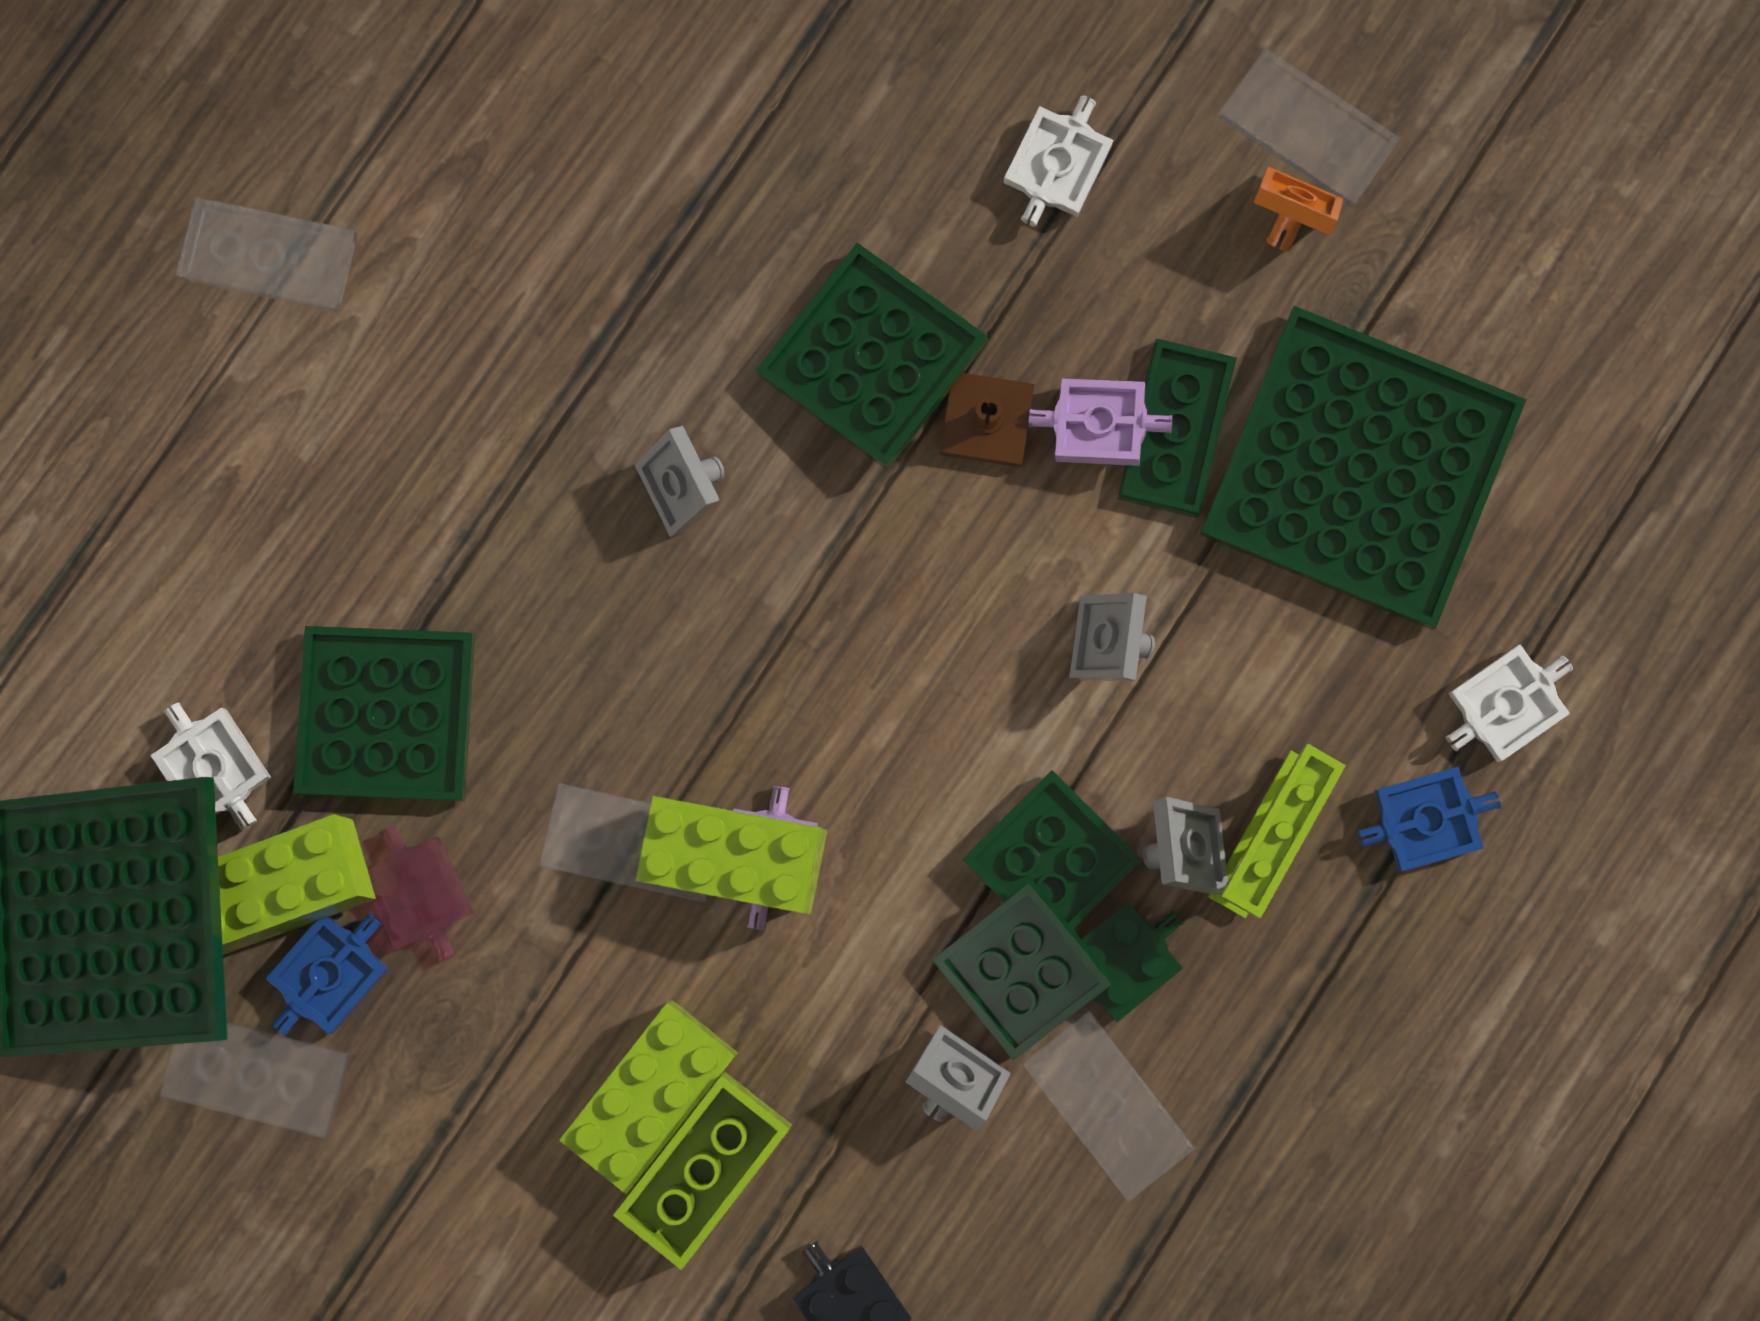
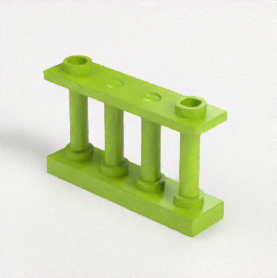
[1208,744,1346,919]

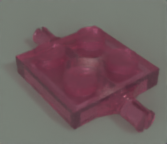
[368,825,474,963]

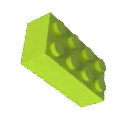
[636,796,827,914]
[218,814,376,955]
[559,1000,738,1195]
[613,1072,792,1271]

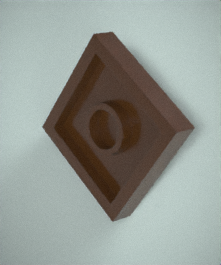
[940,373,1035,468]

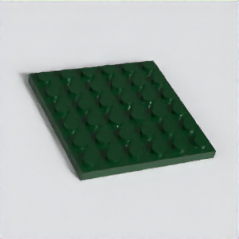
[1200,306,1527,630]
[0,777,228,1057]

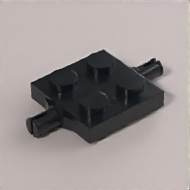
[791,1241,912,1321]

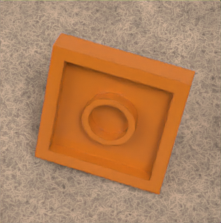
[1253,166,1343,251]

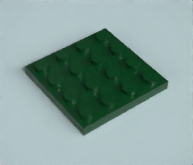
[755,243,989,470]
[293,626,475,801]

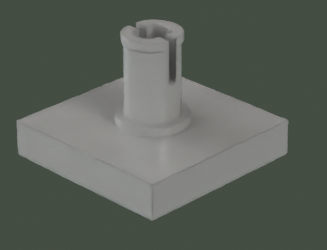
[634,425,724,537]
[1069,593,1155,681]
[1143,797,1228,895]
[906,1025,1011,1132]

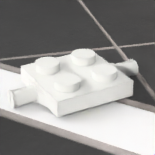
[1003,95,1114,227]
[1446,645,1573,762]
[151,703,271,831]

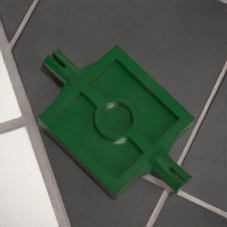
[1082,902,1184,1023]

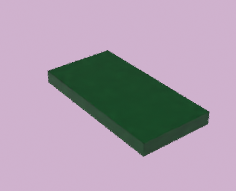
[1117,338,1237,518]

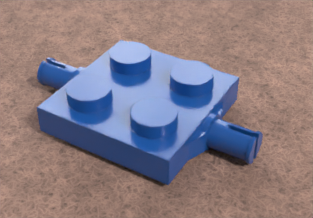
[1357,767,1501,872]
[266,913,389,1035]

